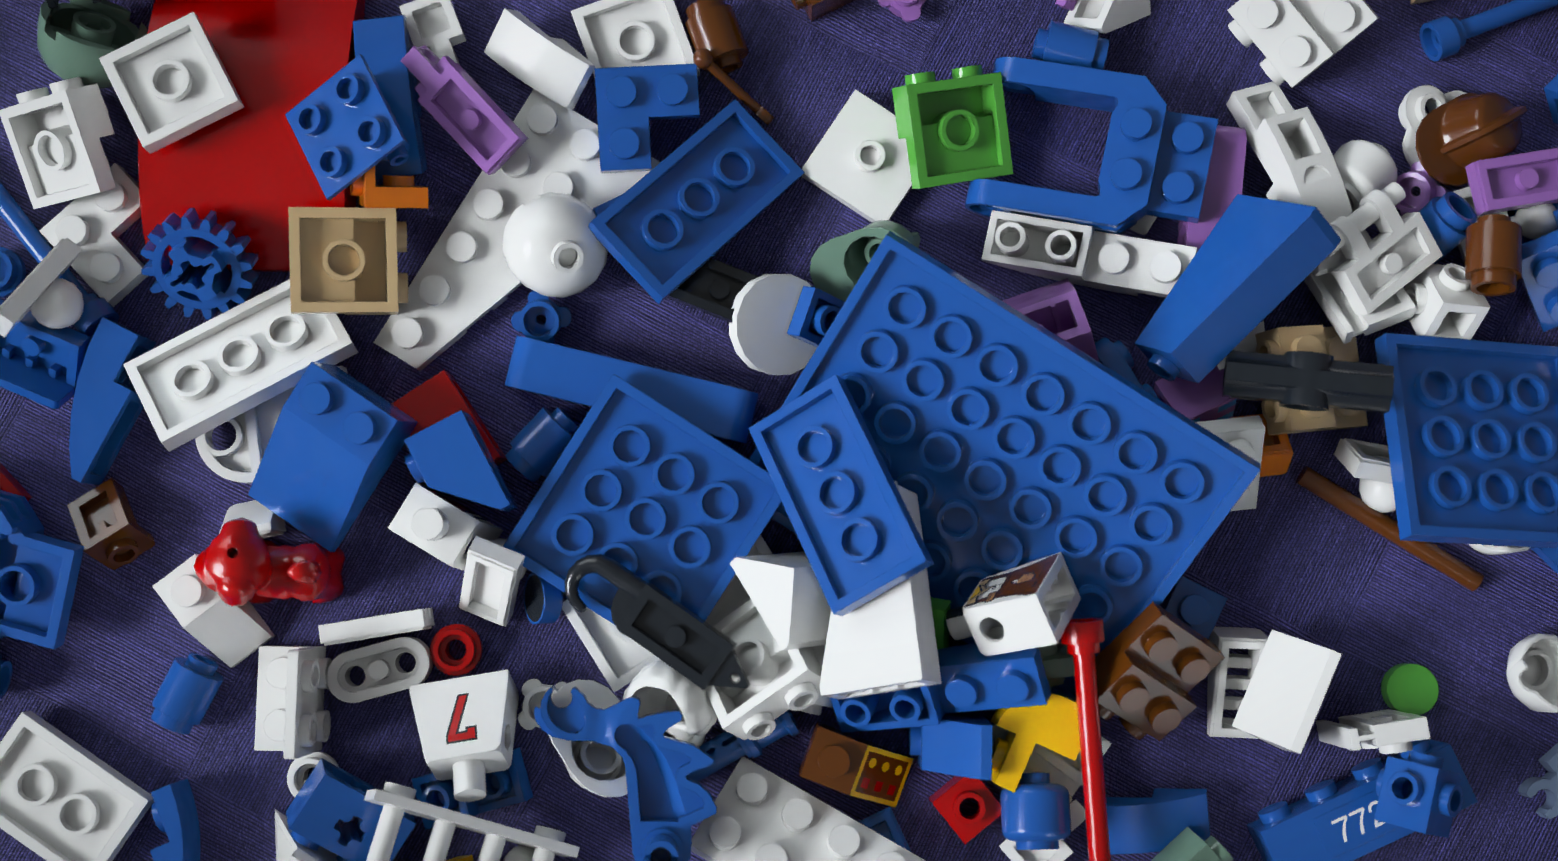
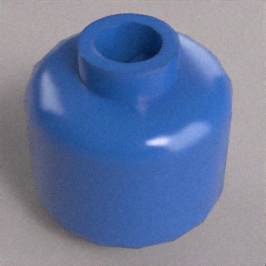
[1000,773,1071,850]

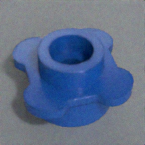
[511,290,572,344]

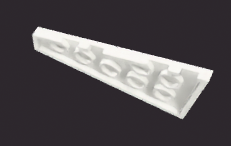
[373,89,660,371]

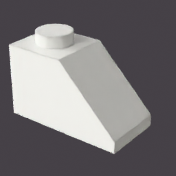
[152,554,275,668]

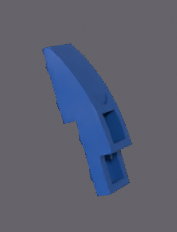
[830,643,1051,733]

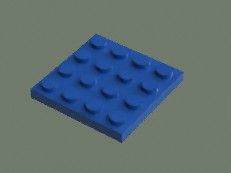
[1374,333,1558,548]
[503,374,781,625]

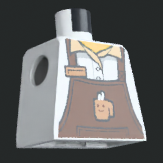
[946,552,1081,656]

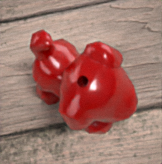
[194,518,345,607]

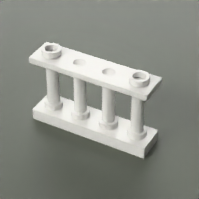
[364,782,580,861]

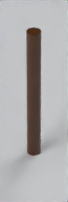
[1296,466,1484,591]

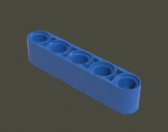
[504,336,759,444]

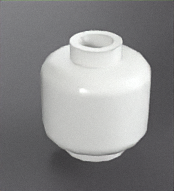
[1333,140,1397,212]

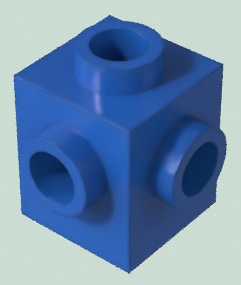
[1374,751,1463,838]

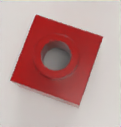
[928,776,1001,844]

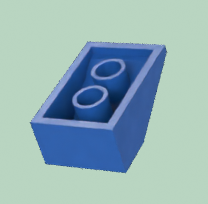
[248,362,418,552]

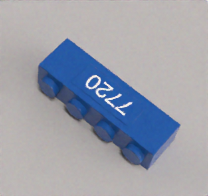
[1246,739,1478,861]

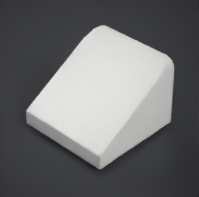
[219,500,286,539]

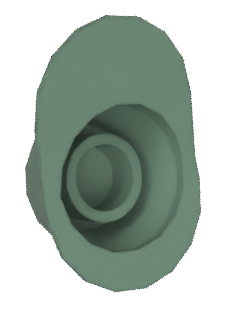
[810,220,921,302]

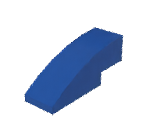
[353,15,428,180]
[69,317,157,485]

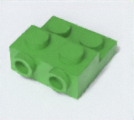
[892,65,1013,189]

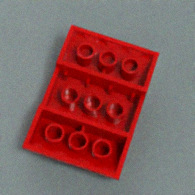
[138,0,365,272]

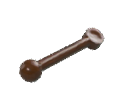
[693,48,774,125]

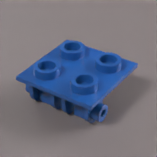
[285,54,410,200]

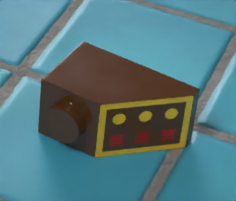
[799,721,914,808]

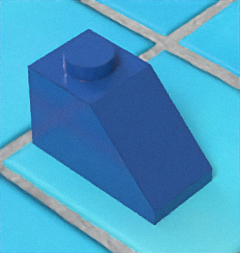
[404,410,518,512]
[908,711,992,780]

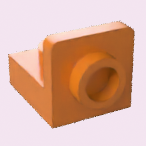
[350,166,428,208]

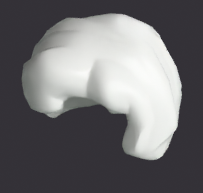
[623,660,718,747]

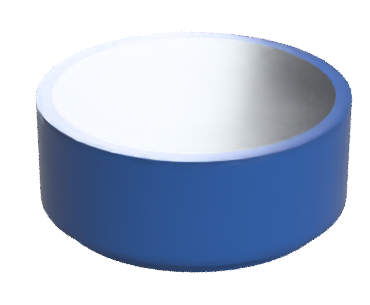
[524,573,563,624]

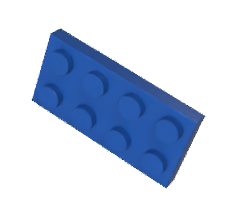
[588,99,805,304]
[748,374,934,617]

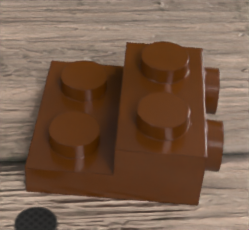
[1095,602,1225,741]

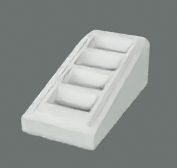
[1207,626,1268,739]

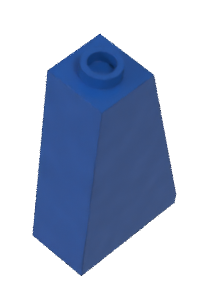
[1135,194,1341,383]

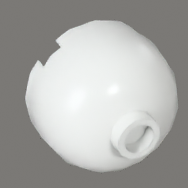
[502,192,608,298]

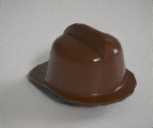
[1415,92,1528,186]

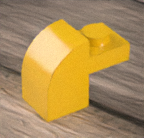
[990,692,1080,793]

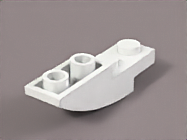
[1226,81,1353,277]
[981,210,1198,298]

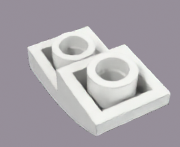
[484,8,595,109]

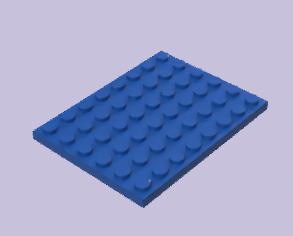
[749,231,1261,702]

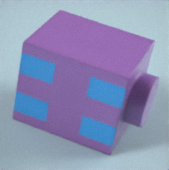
[1154,366,1237,422]

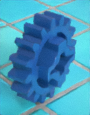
[140,208,259,320]

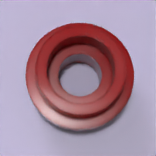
[430,624,483,676]

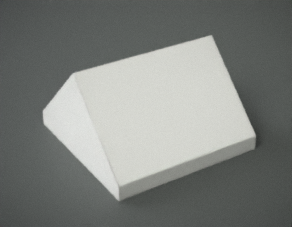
[730,551,831,651]
[1232,630,1342,754]

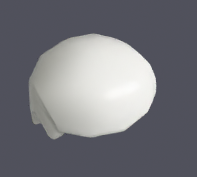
[1506,633,1558,713]

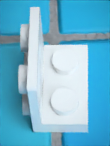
[254,645,332,759]

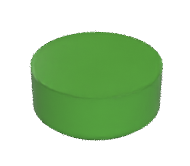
[1381,663,1439,715]

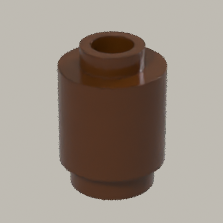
[685,0,749,74]
[1465,214,1522,296]

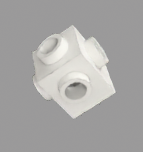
[1404,263,1491,340]

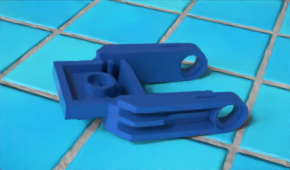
[965,57,1218,235]
[0,490,84,650]

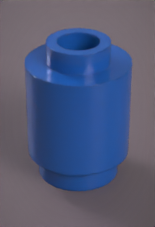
[1031,20,1109,70]
[1418,192,1477,264]
[505,407,579,483]
[151,652,224,735]

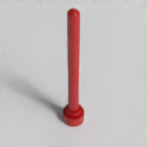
[1061,618,1111,861]

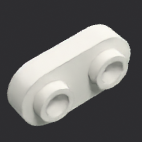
[327,637,433,703]

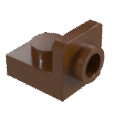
[67,478,155,570]

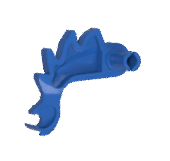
[534,685,717,861]

